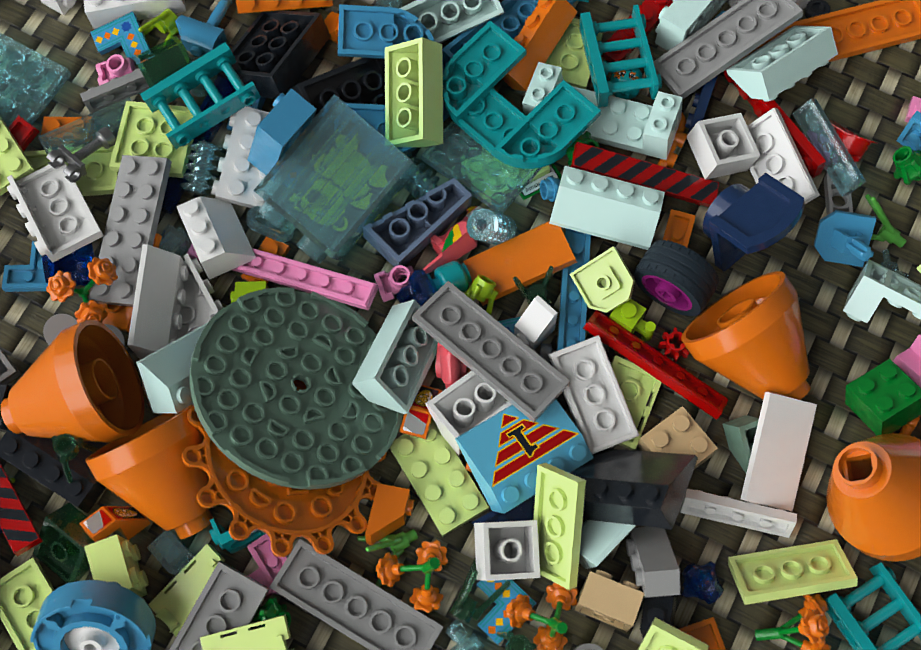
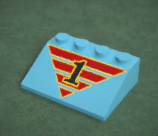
[455,400,593,514]

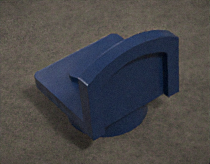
[703,173,805,271]

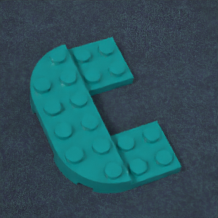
[443,21,601,169]

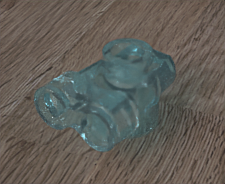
[446,619,484,650]

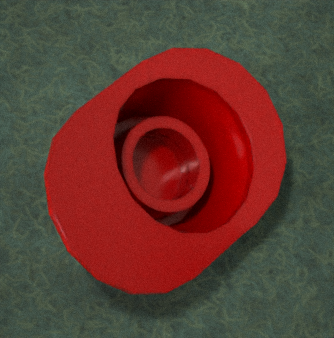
[823,117,878,162]

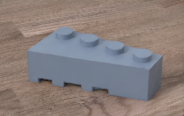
[363,178,472,267]

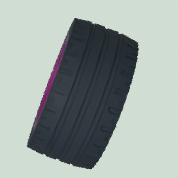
[634,240,719,316]

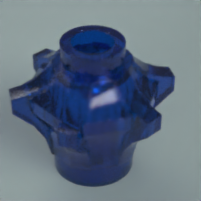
[682,561,724,604]

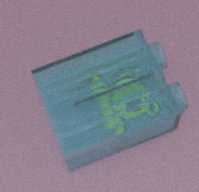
[253,94,420,264]

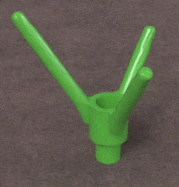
[865,194,907,248]
[357,529,418,587]

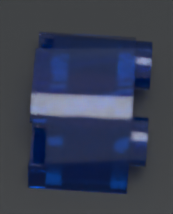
[42,243,94,286]
[396,269,437,306]

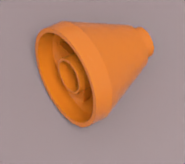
[681,271,811,400]
[0,320,144,443]
[85,404,213,539]
[827,434,921,561]

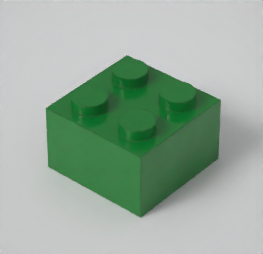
[845,359,921,436]

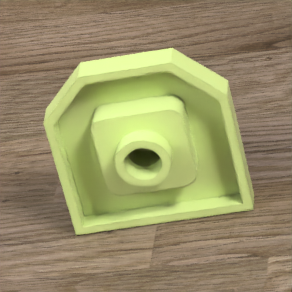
[570,246,635,313]

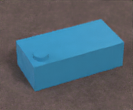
[247,88,316,179]

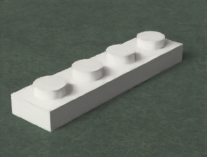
[680,488,797,538]

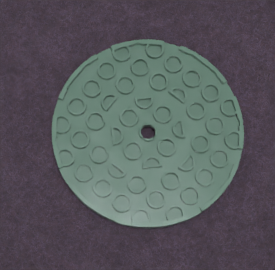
[190,287,403,489]

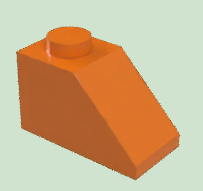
[365,483,414,545]

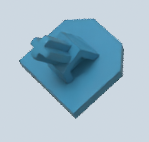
[814,210,876,267]

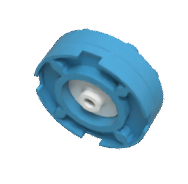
[30,580,156,650]

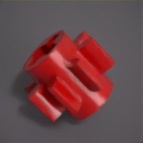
[658,327,689,362]

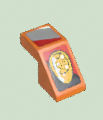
[399,385,442,440]
[79,506,151,542]

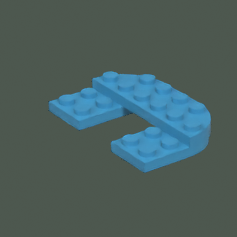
[335,4,435,159]

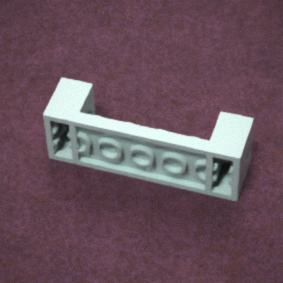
[522,62,683,160]
[843,259,921,323]

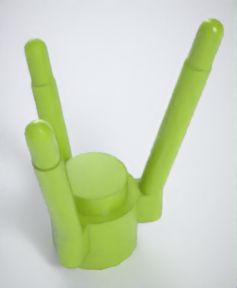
[138,8,178,64]
[464,275,499,315]

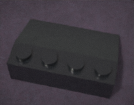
[216,10,331,99]
[292,58,385,147]
[0,429,108,513]
[571,448,698,529]

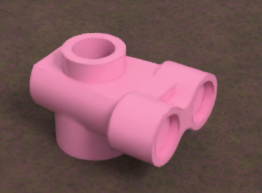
[96,54,135,86]
[374,265,418,302]

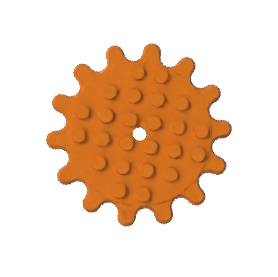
[182,380,387,557]

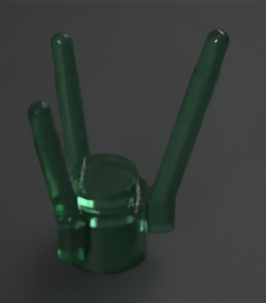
[513,266,554,305]
[52,434,99,483]
[450,556,511,624]
[496,631,536,650]

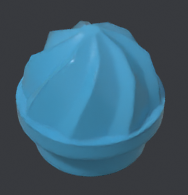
[540,176,561,202]

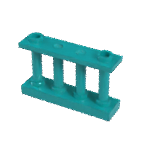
[579,5,662,108]
[140,42,261,149]
[824,562,921,650]

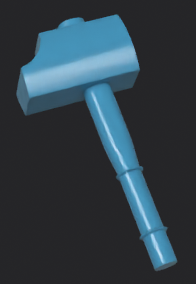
[175,0,232,57]

